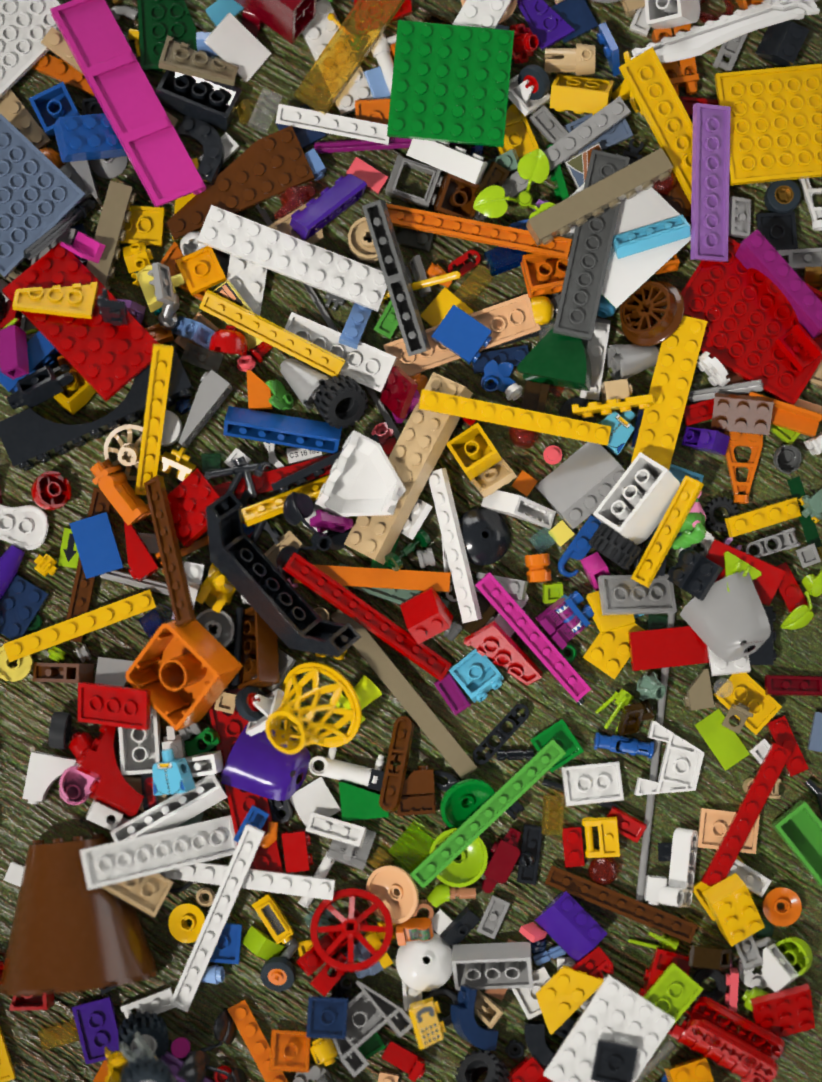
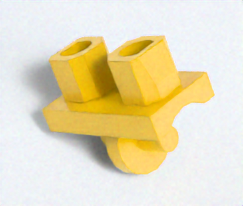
[159,447,197,481]

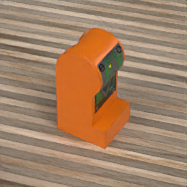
[396,917,434,946]

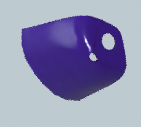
[221,724,311,801]

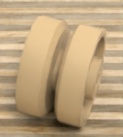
[348,217,379,264]

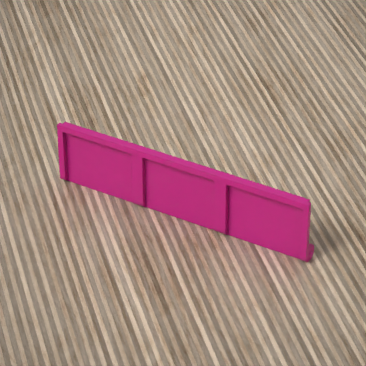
[50,0,206,208]

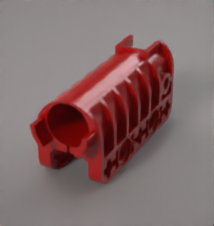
[670,997,785,1082]

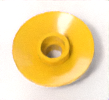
[168,903,205,943]

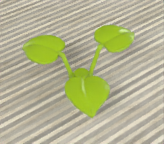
[473,149,560,235]
[780,570,822,630]

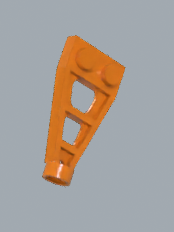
[723,431,763,504]

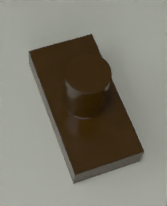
[473,162,510,197]

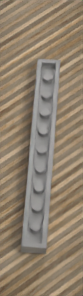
[473,96,631,222]

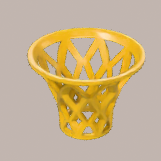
[265,662,362,754]

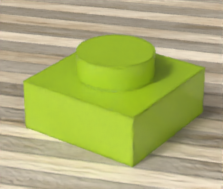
[543,582,563,604]

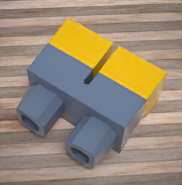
[345,932,393,978]

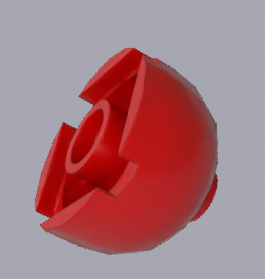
[209,325,248,356]
[31,471,71,511]

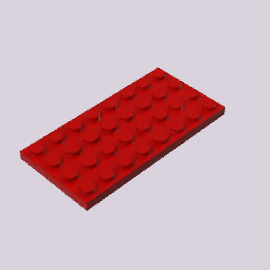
[2,242,159,402]

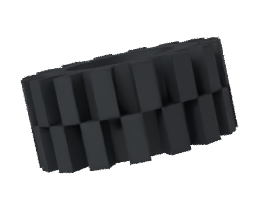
[703,497,740,532]

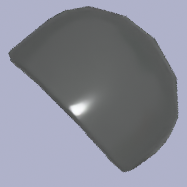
[773,444,802,474]

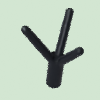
[805,779,822,815]

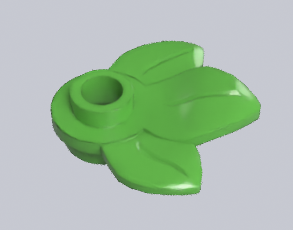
[265,379,294,410]

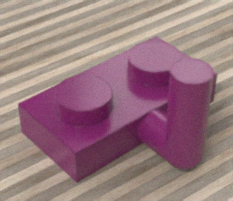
[310,510,353,533]

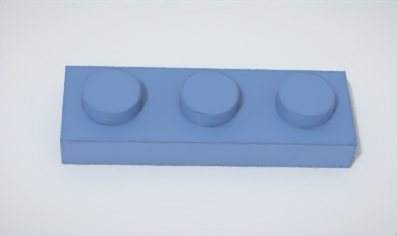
[339,303,373,349]

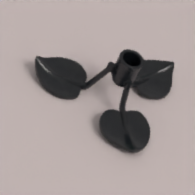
[276,492,352,579]
[177,1008,246,1082]

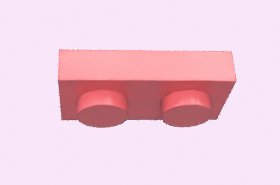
[724,967,739,1012]

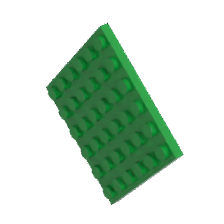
[387,20,514,147]

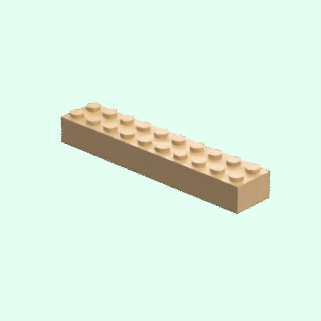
[344,372,473,565]

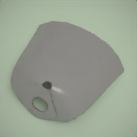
[680,571,771,662]

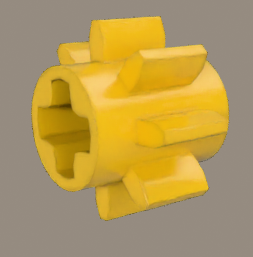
[34,553,58,577]

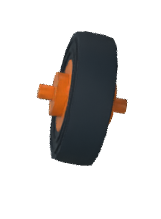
[261,957,296,992]

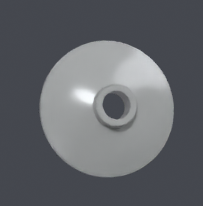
[90,156,128,179]

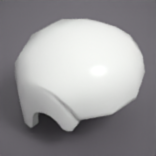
[180,231,207,257]

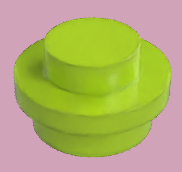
[47,646,66,663]

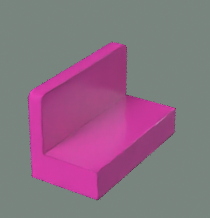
[60,231,106,263]

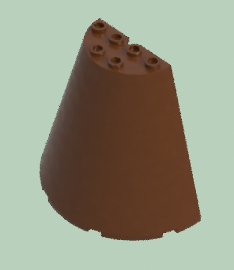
[0,833,158,996]

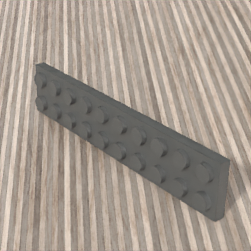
[553,149,630,341]

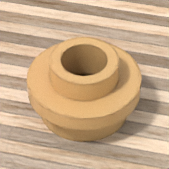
[196,887,215,907]

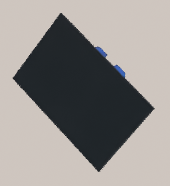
[658,842,672,862]

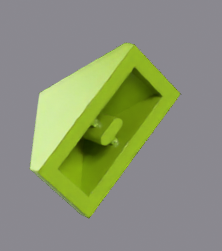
[241,925,284,960]

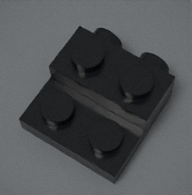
[667,547,723,601]

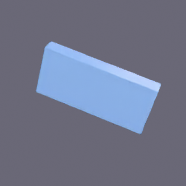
[364,66,391,99]

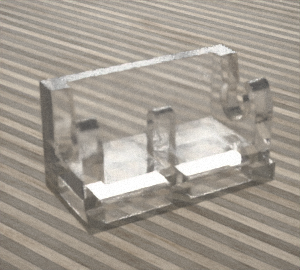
[247,88,283,133]

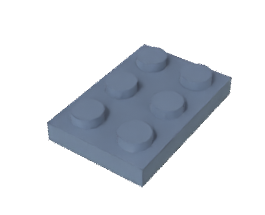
[565,113,633,154]

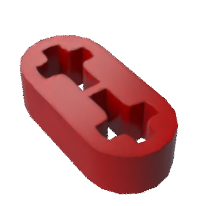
[448,250,481,279]

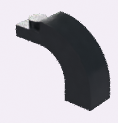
[524,1021,557,1068]

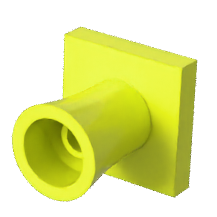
[330,675,382,723]

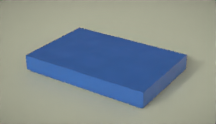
[69,512,124,579]

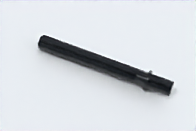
[23,198,96,260]

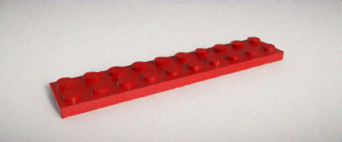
[209,688,284,873]

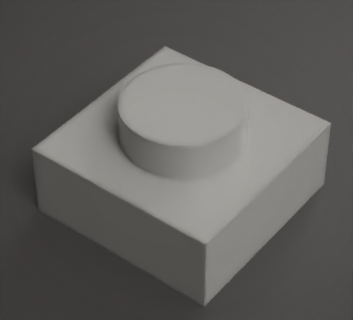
[795,543,821,568]

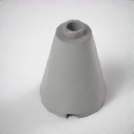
[606,344,660,380]
[280,358,332,409]

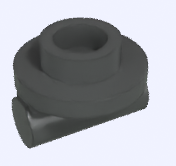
[443,620,462,641]

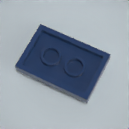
[0,575,50,640]

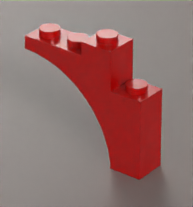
[76,725,144,817]

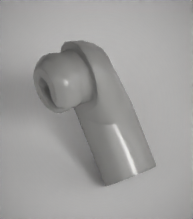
[110,5,138,20]

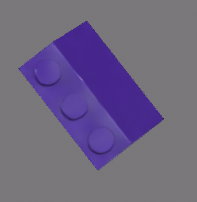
[535,891,608,962]

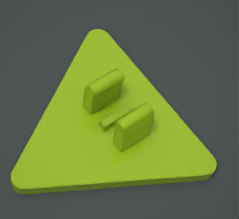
[724,551,762,592]

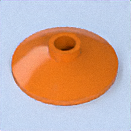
[762,887,802,927]

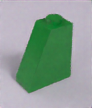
[339,781,389,821]

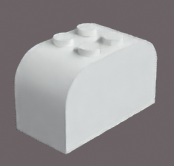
[645,0,700,29]
[593,452,680,545]

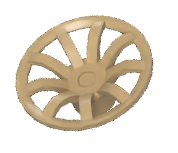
[104,424,161,480]

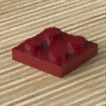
[380,366,418,419]

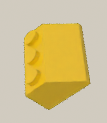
[549,74,614,115]

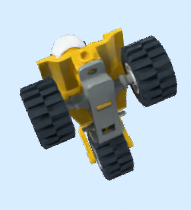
[104,1011,178,1082]

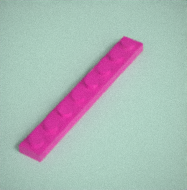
[475,572,591,702]

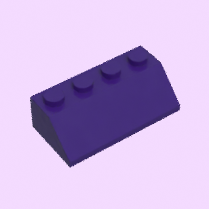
[290,174,367,241]

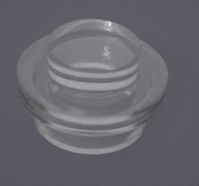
[713,678,733,698]

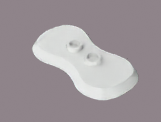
[0,504,48,550]

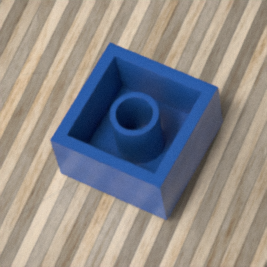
[28,82,80,138]

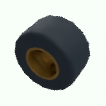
[764,180,801,213]

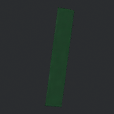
[787,476,822,549]

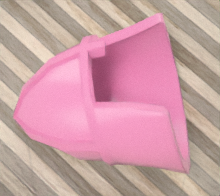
[59,765,97,806]

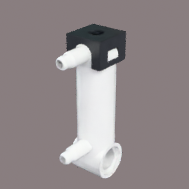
[309,747,385,791]

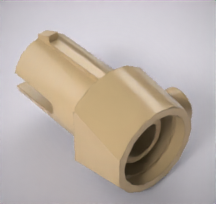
[545,43,596,76]

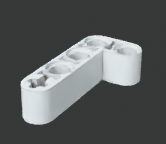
[659,828,698,907]

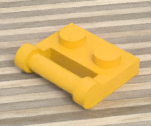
[582,817,620,858]

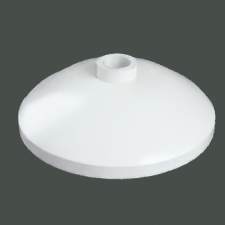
[396,933,453,992]

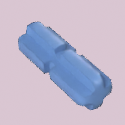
[533,945,566,966]

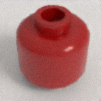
[68,732,94,759]

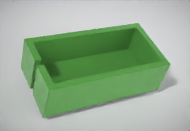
[771,800,822,887]

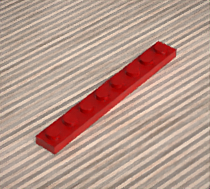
[701,742,791,887]

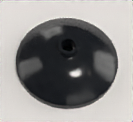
[459,508,511,566]

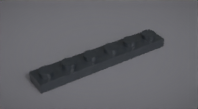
[271,434,380,494]

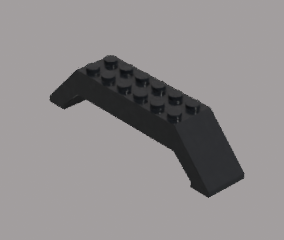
[205,491,361,657]

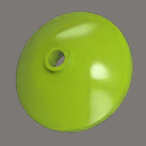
[429,828,488,887]

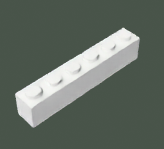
[110,774,227,842]

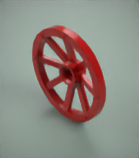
[310,888,393,972]

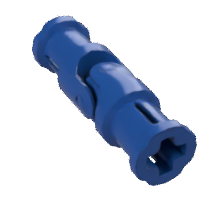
[593,732,654,759]

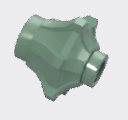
[637,672,666,701]

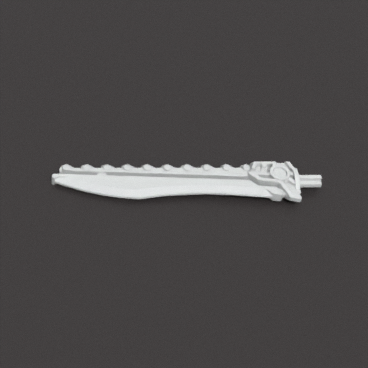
[631,0,820,63]

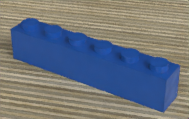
[223,406,342,454]

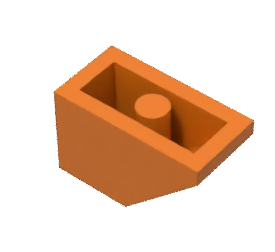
[246,370,273,411]

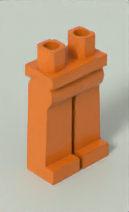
[651,24,699,97]
[90,459,151,526]

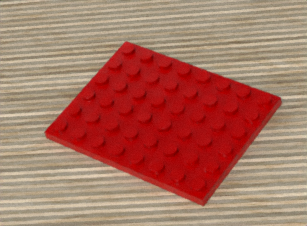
[681,237,822,405]

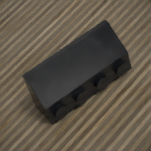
[156,70,242,131]

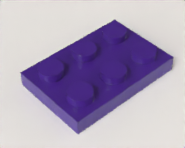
[72,996,119,1065]

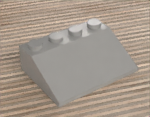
[534,442,625,530]

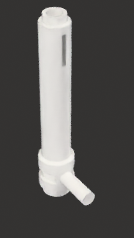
[367,29,397,95]

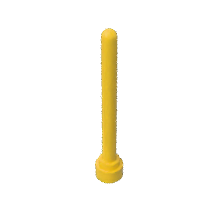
[381,271,461,303]

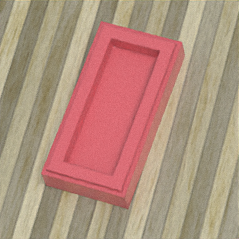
[346,157,389,194]

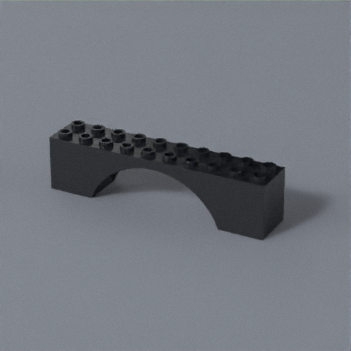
[0,344,196,471]

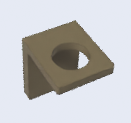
[722,703,754,734]

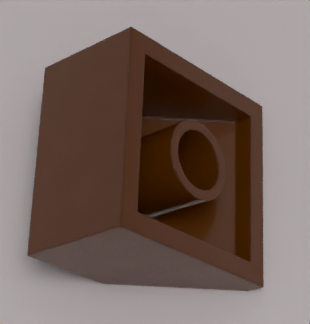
[432,173,479,220]

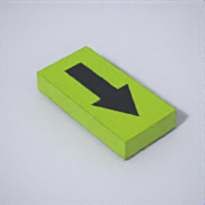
[58,528,79,569]

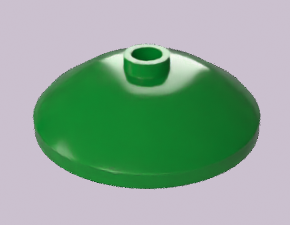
[440,779,495,828]

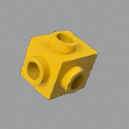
[122,242,153,273]

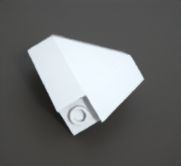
[315,430,406,517]

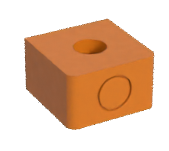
[126,620,243,731]

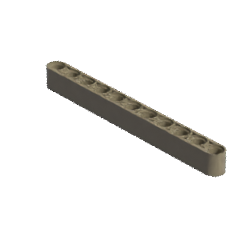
[330,609,478,780]

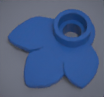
[481,359,516,392]

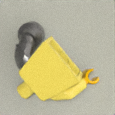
[131,265,185,330]

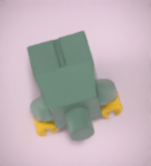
[798,489,822,523]

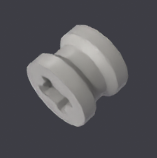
[416,547,436,569]

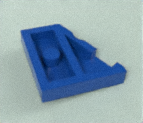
[597,22,621,76]

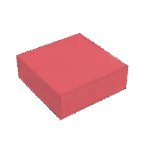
[519,922,547,943]

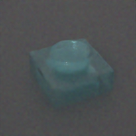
[528,528,556,554]

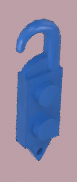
[558,515,601,577]

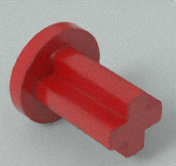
[249,341,273,363]

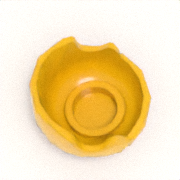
[531,296,555,325]

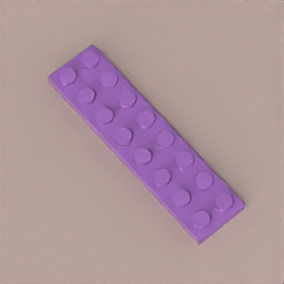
[690,103,731,262]

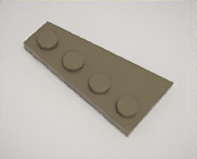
[158,35,238,86]

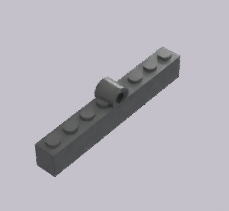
[362,200,431,356]

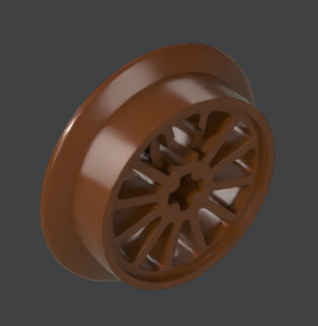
[620,281,684,346]

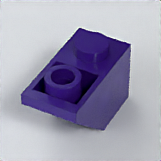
[682,427,730,455]

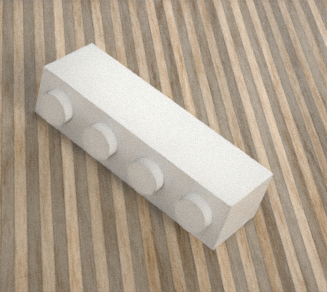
[407,139,488,184]

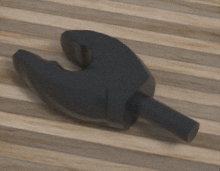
[434,770,462,792]

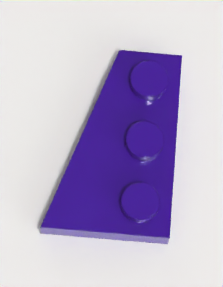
[517,0,575,51]

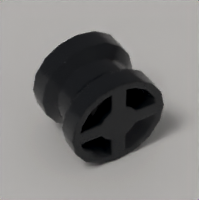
[505,801,525,820]

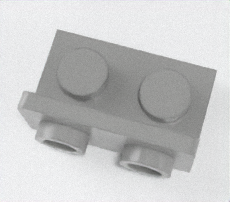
[728,196,751,238]

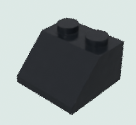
[755,21,809,67]

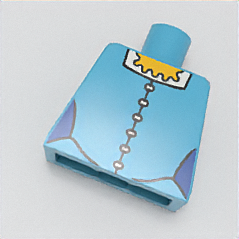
[598,411,636,456]
[152,748,196,796]

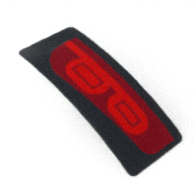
[141,773,159,810]

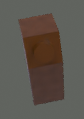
[33,662,94,683]

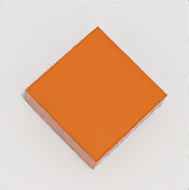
[511,470,538,497]

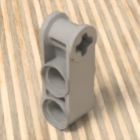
[743,527,801,558]

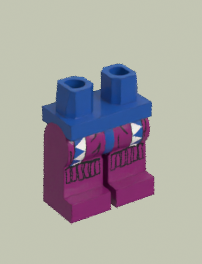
[535,591,594,649]

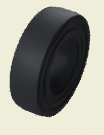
[692,968,727,1002]

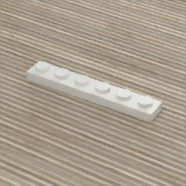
[276,104,390,145]

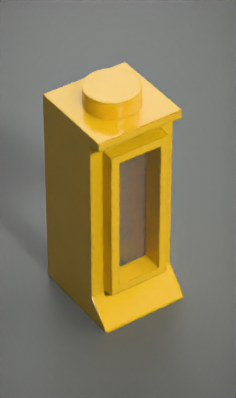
[252,892,294,944]

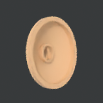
[366,865,419,924]

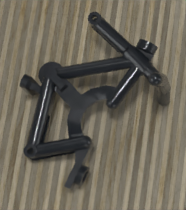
[204,456,281,545]

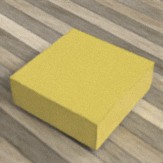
[548,520,575,547]

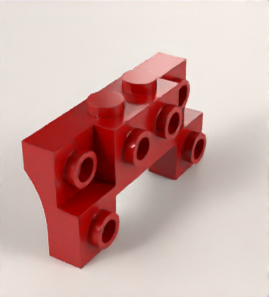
[638,947,691,1034]

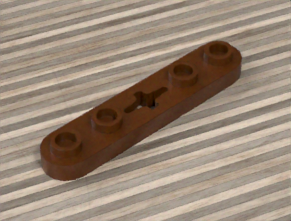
[379,716,414,812]

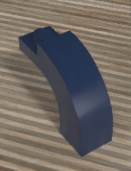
[451,985,499,1051]

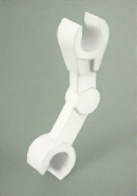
[263,442,285,469]

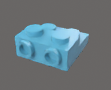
[448,649,504,703]

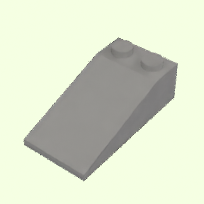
[179,370,233,449]

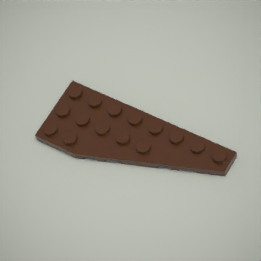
[167,125,315,241]

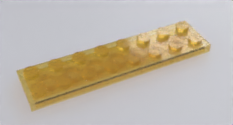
[293,0,405,115]

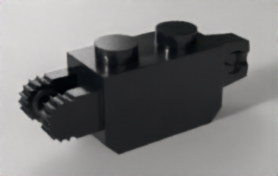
[7,364,74,409]

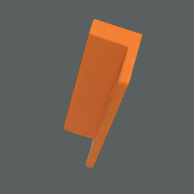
[746,392,822,437]

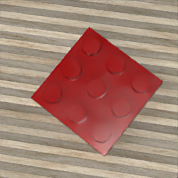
[167,468,221,548]
[750,983,815,1041]

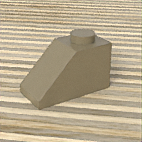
[683,668,714,711]

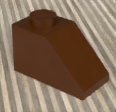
[402,765,435,795]

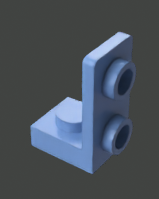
[171,316,215,349]

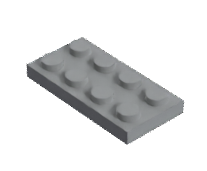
[598,574,677,615]

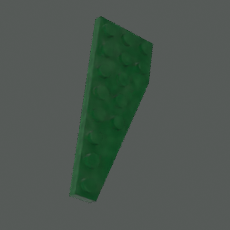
[137,0,198,72]

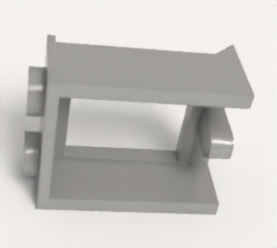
[385,154,443,210]

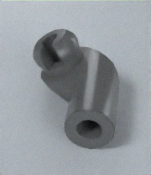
[279,937,299,960]

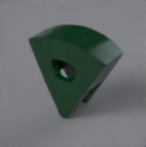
[517,327,592,391]

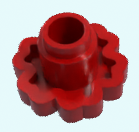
[510,23,539,64]

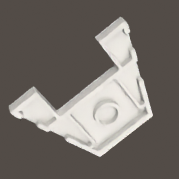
[634,720,704,796]

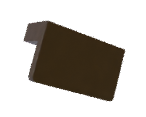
[521,381,550,413]
[457,594,496,635]

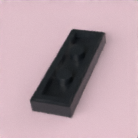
[516,824,544,885]

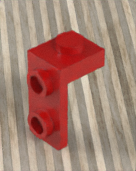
[382,1041,426,1082]

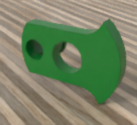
[185,727,221,756]

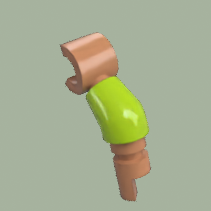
[413,883,476,920]

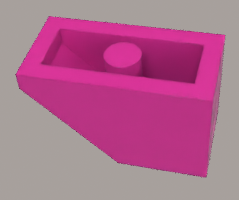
[580,552,610,592]

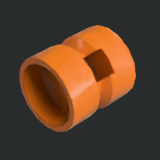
[525,553,552,583]

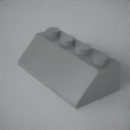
[451,941,534,991]

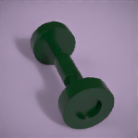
[385,528,431,571]

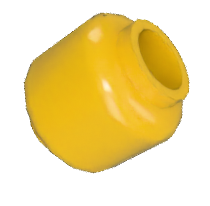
[310,1038,338,1067]

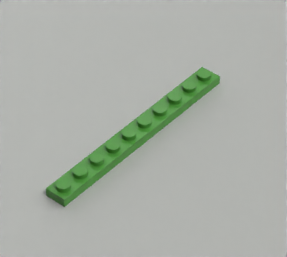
[410,739,566,889]

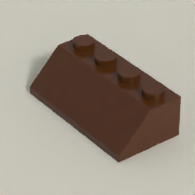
[238,607,280,689]

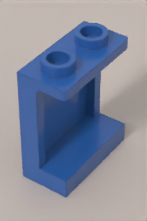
[431,305,492,365]

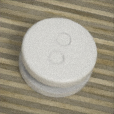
[161,410,183,446]

